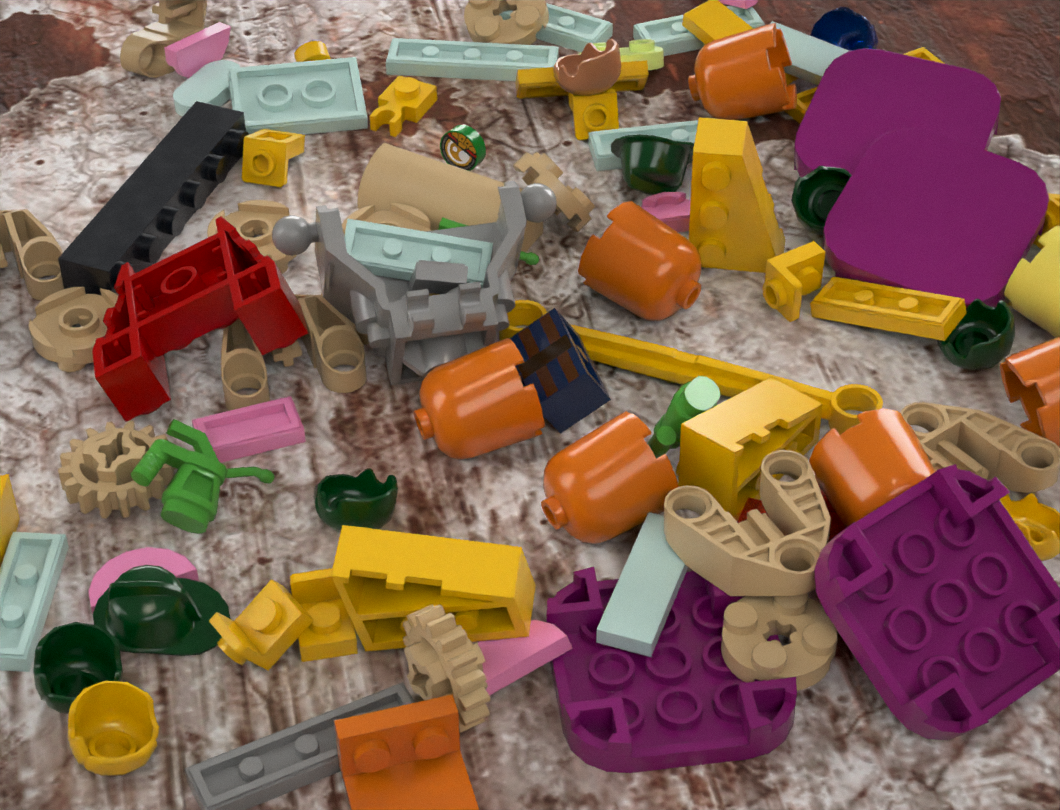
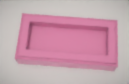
[192,396,306,463]

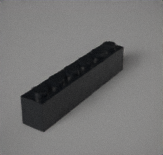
[58,101,249,296]

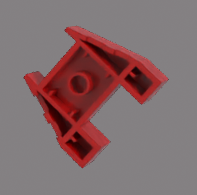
[92,216,308,422]

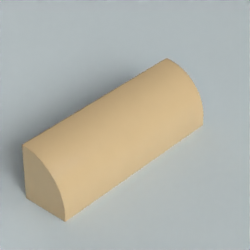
[357,143,543,252]

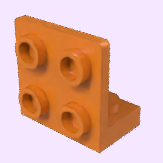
[334,694,479,810]

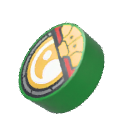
[440,125,486,171]

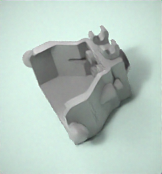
[272,181,557,385]

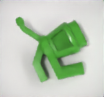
[647,376,721,458]
[131,419,275,534]

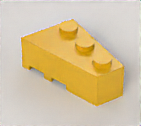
[689,117,786,273]
[676,378,823,521]
[331,525,536,652]

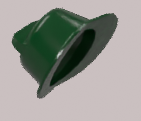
[611,134,694,195]
[93,565,230,656]

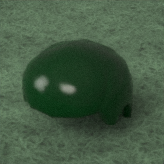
[791,166,852,236]
[937,299,1015,370]
[313,468,398,533]
[33,622,123,714]

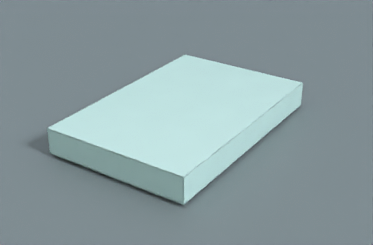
[227,57,368,135]

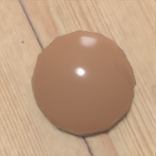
[553,39,621,96]

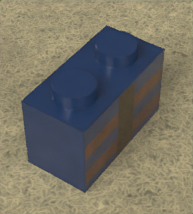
[510,308,611,434]

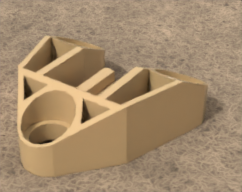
[120,0,207,78]
[0,209,64,301]
[221,294,367,411]
[901,402,1060,493]
[664,450,831,596]

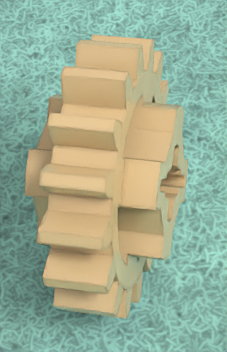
[58,421,176,519]
[403,604,491,733]

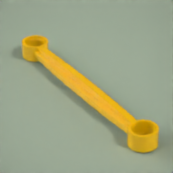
[499,300,883,435]

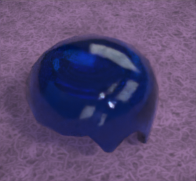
[810,7,879,51]

